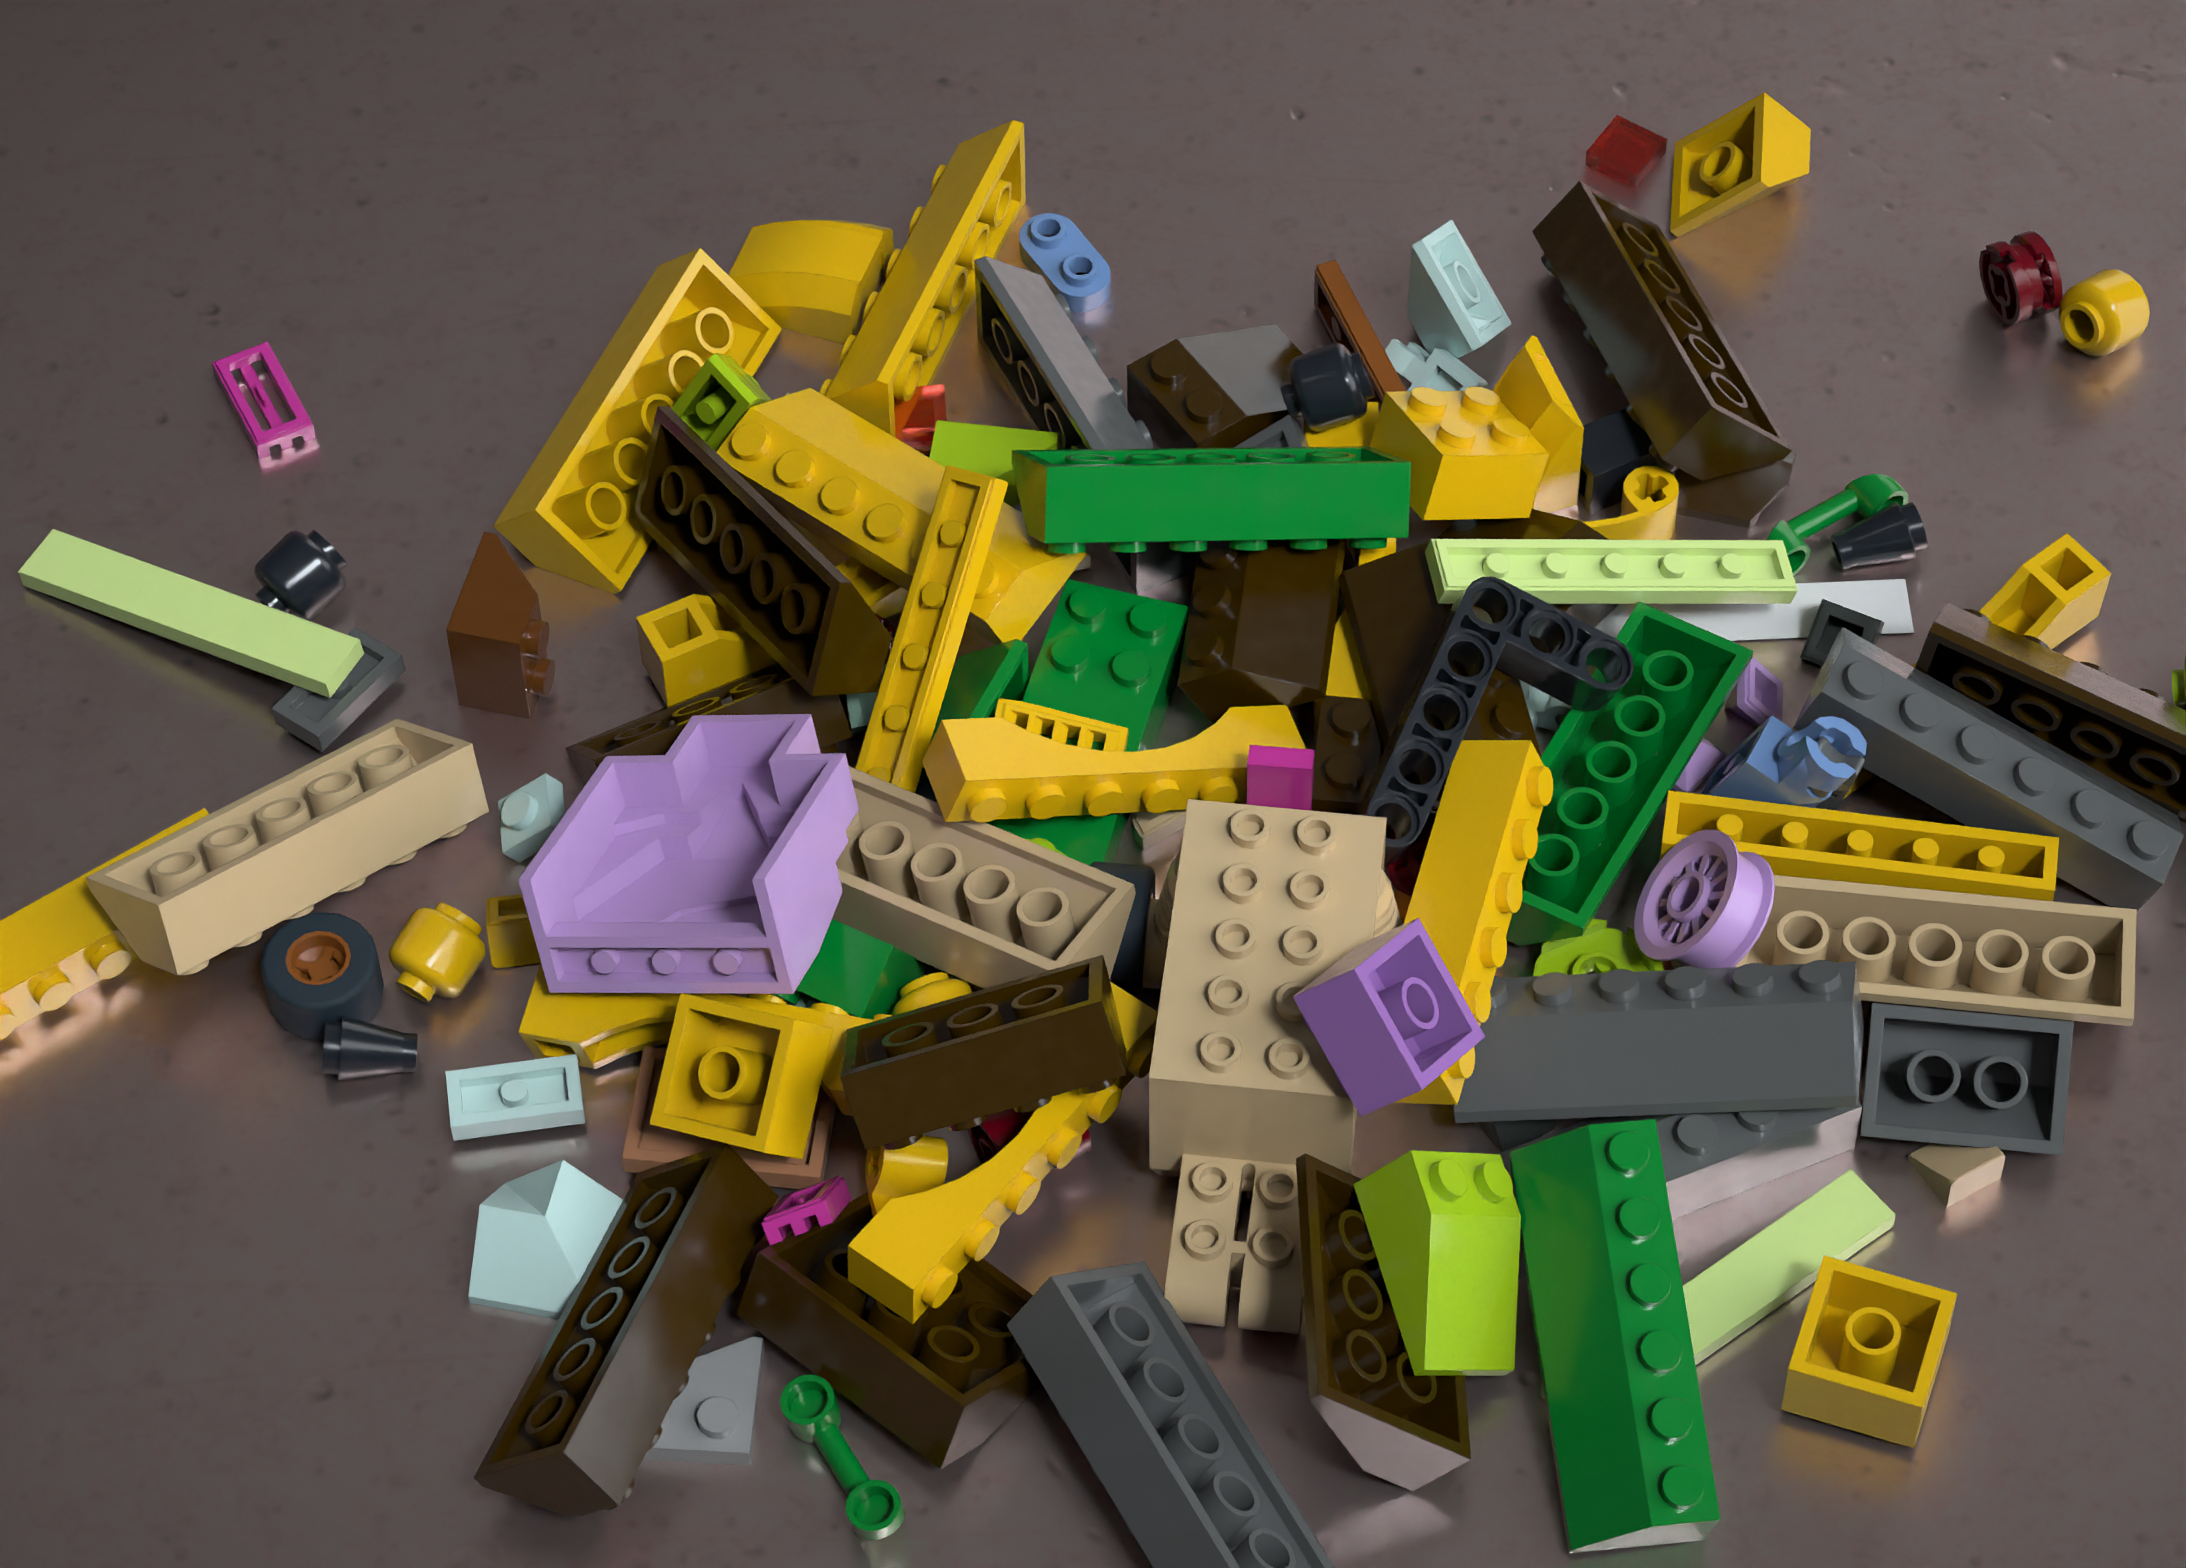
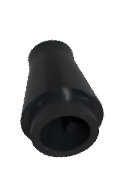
[1831,501,1928,571]
[322,1016,418,1081]

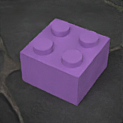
[1293,918,1485,1117]

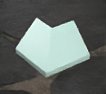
[1407,220,1512,359]
[468,1160,623,1319]

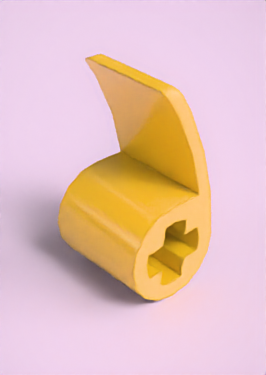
[1583,466,1679,540]
[865,1135,948,1217]

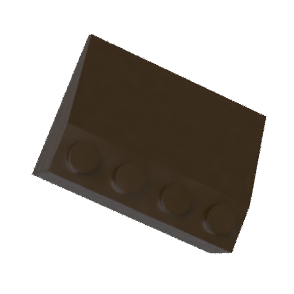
[1296,1153,1471,1491]
[736,1192,1042,1469]

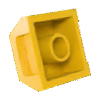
[728,220,894,344]
[1492,335,1584,513]

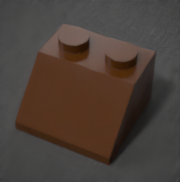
[446,532,555,719]

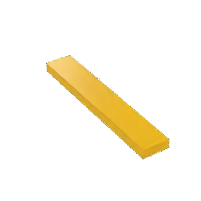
[855,465,1009,793]

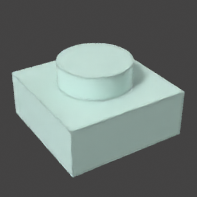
[498,773,565,863]

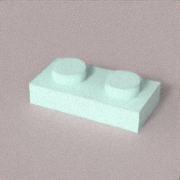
[445,1054,585,1141]

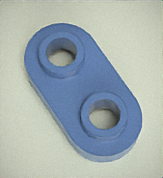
[1019,213,1111,312]

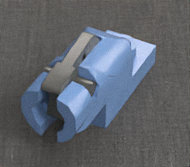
[1701,715,1867,810]

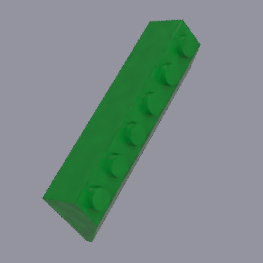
[1011,446,1411,554]
[1506,602,1753,946]
[1508,1119,1721,1554]

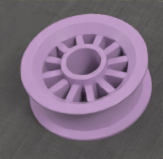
[1634,829,1775,969]

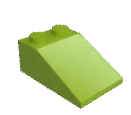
[1353,1150,1521,1376]

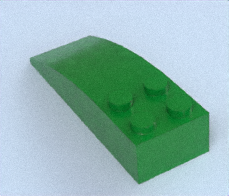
[985,579,1188,866]

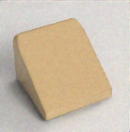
[1907,1143,2006,1208]

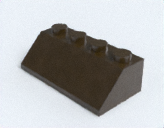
[1178,539,1347,725]
[1338,541,1541,791]
[566,662,853,786]
[840,955,1126,1150]

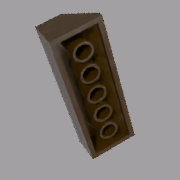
[1532,180,1792,481]
[632,406,891,696]
[1915,602,2186,819]
[473,1143,778,1518]

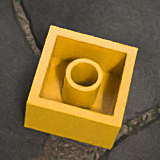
[1370,386,1549,520]
[650,993,834,1160]
[1781,1255,1957,1448]

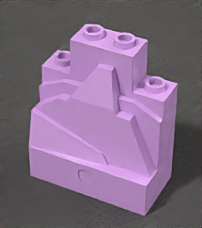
[518,714,859,994]

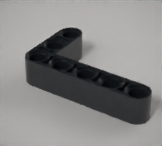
[1355,576,1634,867]

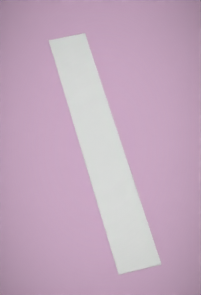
[1595,579,1914,641]

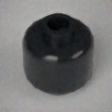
[1280,343,1375,432]
[254,530,348,621]

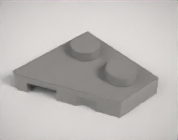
[643,1337,765,1466]

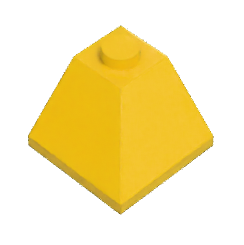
[1670,92,1811,237]

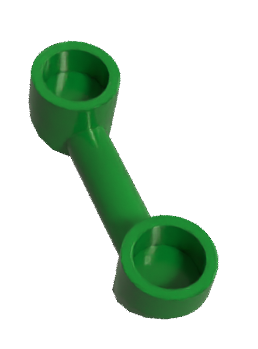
[1767,474,1909,576]
[780,1375,905,1541]

